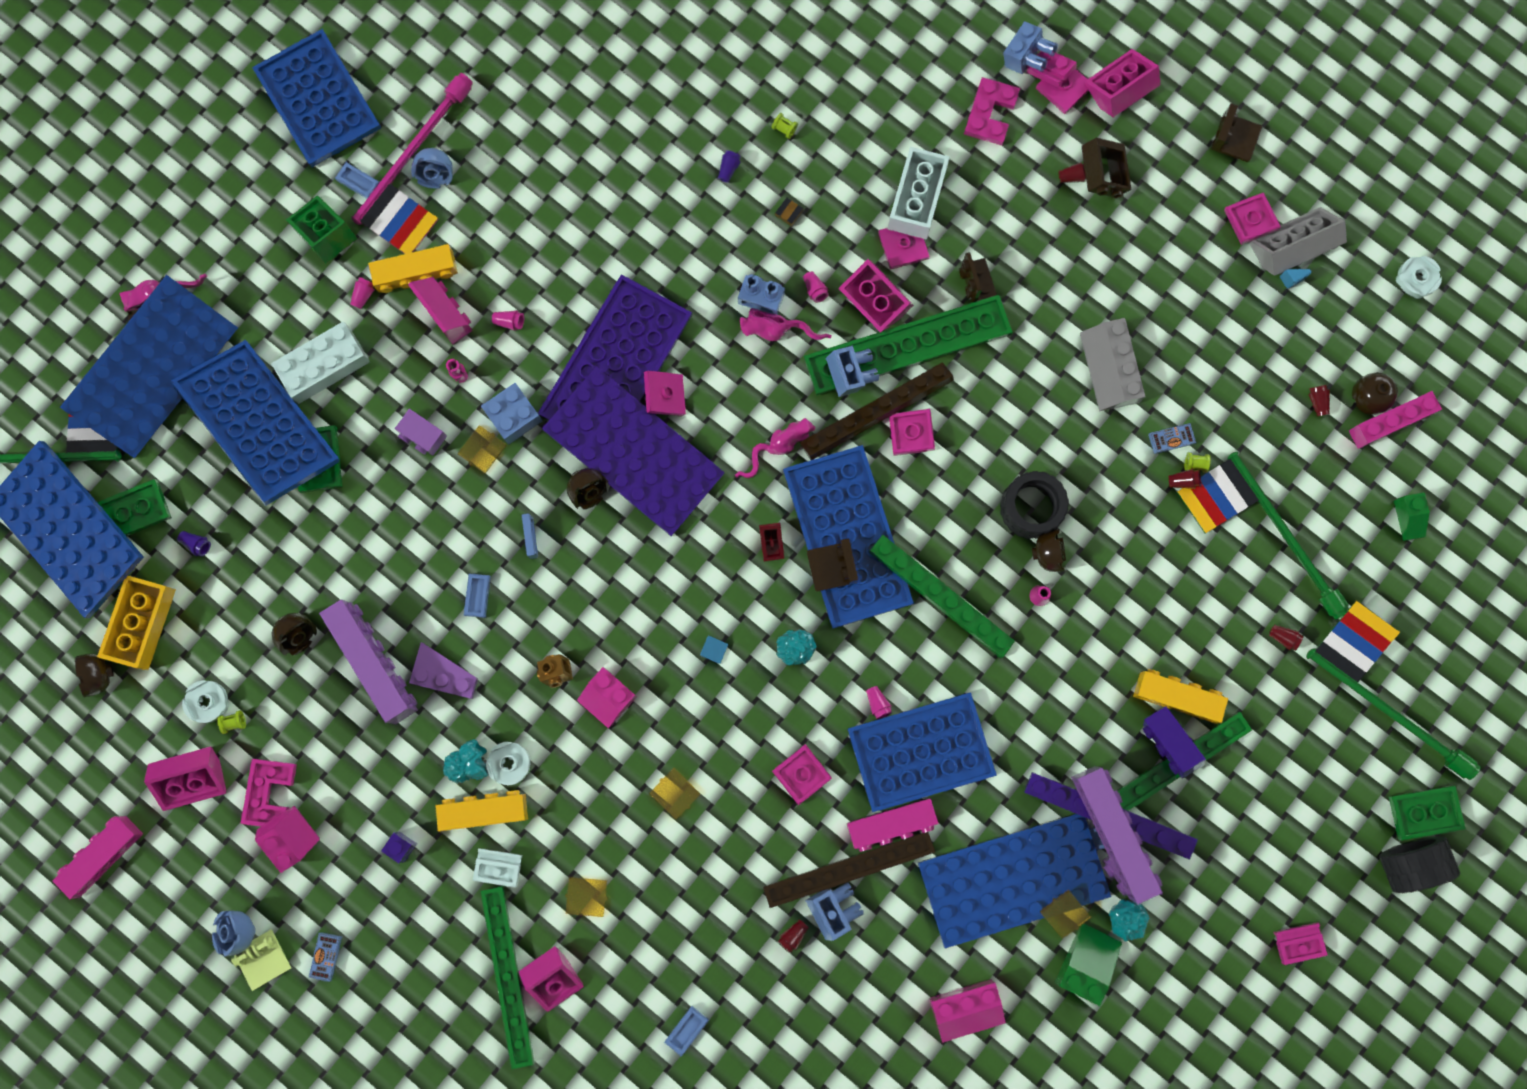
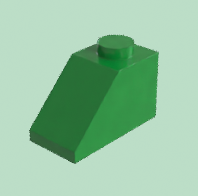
[1394,492,1430,541]

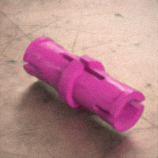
[446,359,468,383]

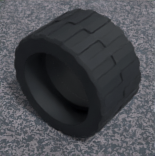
[1000,471,1069,539]
[1379,836,1461,893]

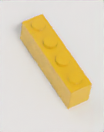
[368,244,458,293]
[1133,669,1228,724]
[436,790,528,831]

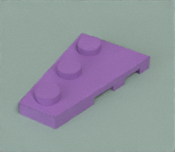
[409,642,478,699]

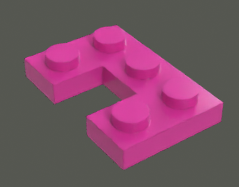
[964,77,1020,146]
[240,759,297,826]

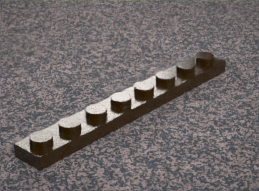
[800,362,954,460]
[763,832,935,908]

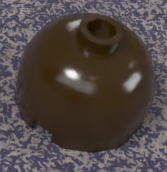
[1352,372,1398,415]
[567,468,610,510]
[1032,529,1066,572]
[271,613,317,656]
[75,654,114,697]

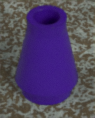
[718,150,741,183]
[177,531,211,556]

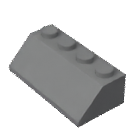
[1249,207,1347,276]
[1080,318,1145,412]

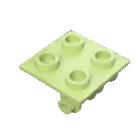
[231,929,291,991]

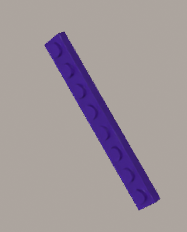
[1024,772,1198,860]

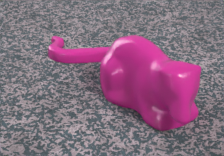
[120,274,207,312]
[740,308,832,341]
[735,418,815,478]

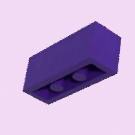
[1143,706,1206,779]

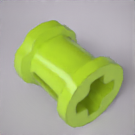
[772,113,798,139]
[1184,452,1211,473]
[217,710,246,734]

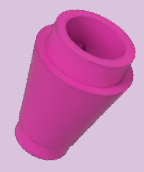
[803,271,829,303]
[350,277,374,309]
[492,310,524,331]
[1029,585,1051,606]
[866,686,892,720]

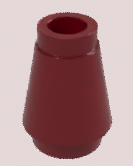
[1058,162,1086,183]
[1308,385,1330,416]
[1169,468,1201,489]
[1269,624,1304,651]
[777,920,809,954]

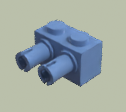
[1003,21,1058,74]
[738,274,785,314]
[826,346,879,397]
[805,883,864,941]

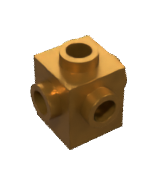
[537,654,573,688]

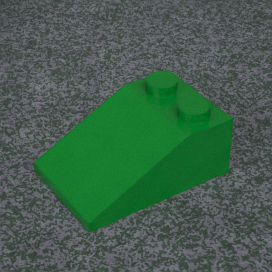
[286,195,357,264]
[1054,922,1122,1007]

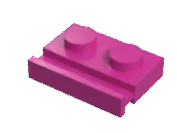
[1026,51,1077,88]
[1274,923,1328,965]

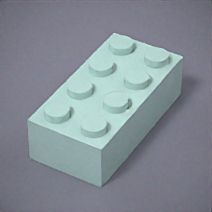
[888,147,950,240]
[271,321,370,404]

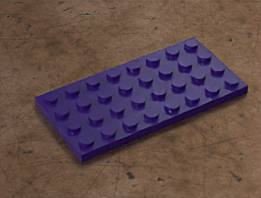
[538,274,692,421]
[542,366,725,537]

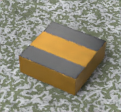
[775,197,803,227]

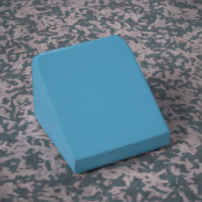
[1280,269,1311,289]
[700,636,728,664]

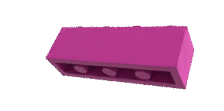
[1349,391,1442,449]
[846,798,938,852]
[53,816,143,899]

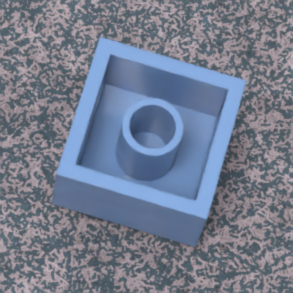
[481,383,542,445]

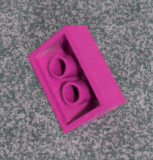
[1085,49,1161,117]
[838,259,914,333]
[408,277,473,345]
[144,746,226,811]
[929,979,1005,1043]

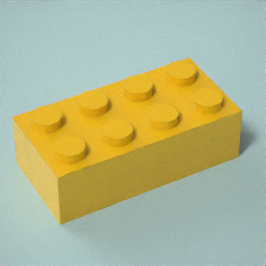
[97,576,176,670]

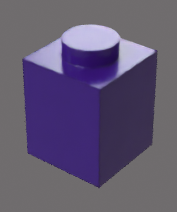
[381,832,417,863]

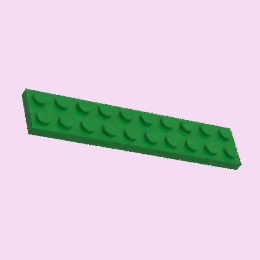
[804,295,1013,396]

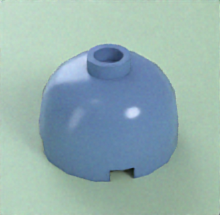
[411,148,453,189]
[212,911,255,956]

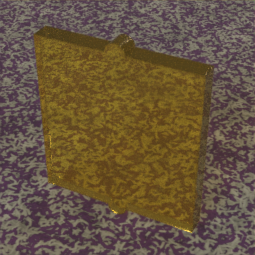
[458,425,507,474]
[649,768,701,820]
[565,877,608,917]
[1040,890,1091,939]

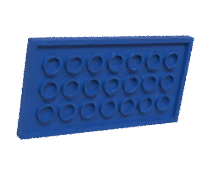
[60,275,238,458]
[171,340,340,506]
[0,440,144,618]
[783,445,914,629]
[917,814,1111,949]

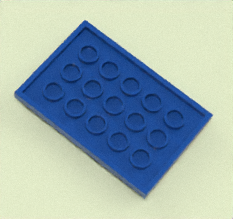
[252,29,381,168]
[847,692,997,812]

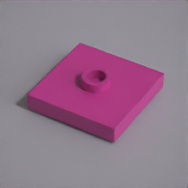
[1036,69,1089,114]
[1224,192,1281,245]
[878,228,930,270]
[644,371,686,416]
[889,409,935,456]
[772,744,832,805]

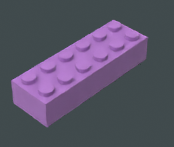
[319,599,418,724]
[1071,766,1163,904]

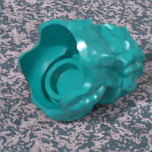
[776,630,817,665]
[443,739,488,783]
[1109,899,1149,942]

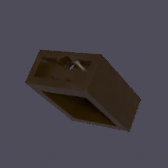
[1081,137,1132,199]

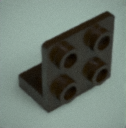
[1211,103,1262,162]
[959,252,997,303]
[807,538,858,592]

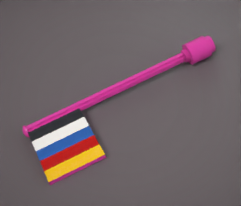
[351,73,473,254]

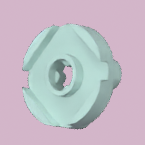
[1396,256,1442,299]
[182,680,229,723]
[486,742,531,785]

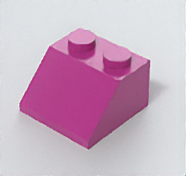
[577,667,637,729]
[255,806,320,873]
[518,946,584,1012]

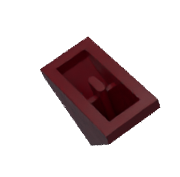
[759,522,784,562]

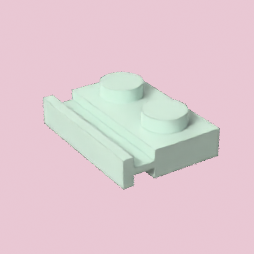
[473,848,523,887]

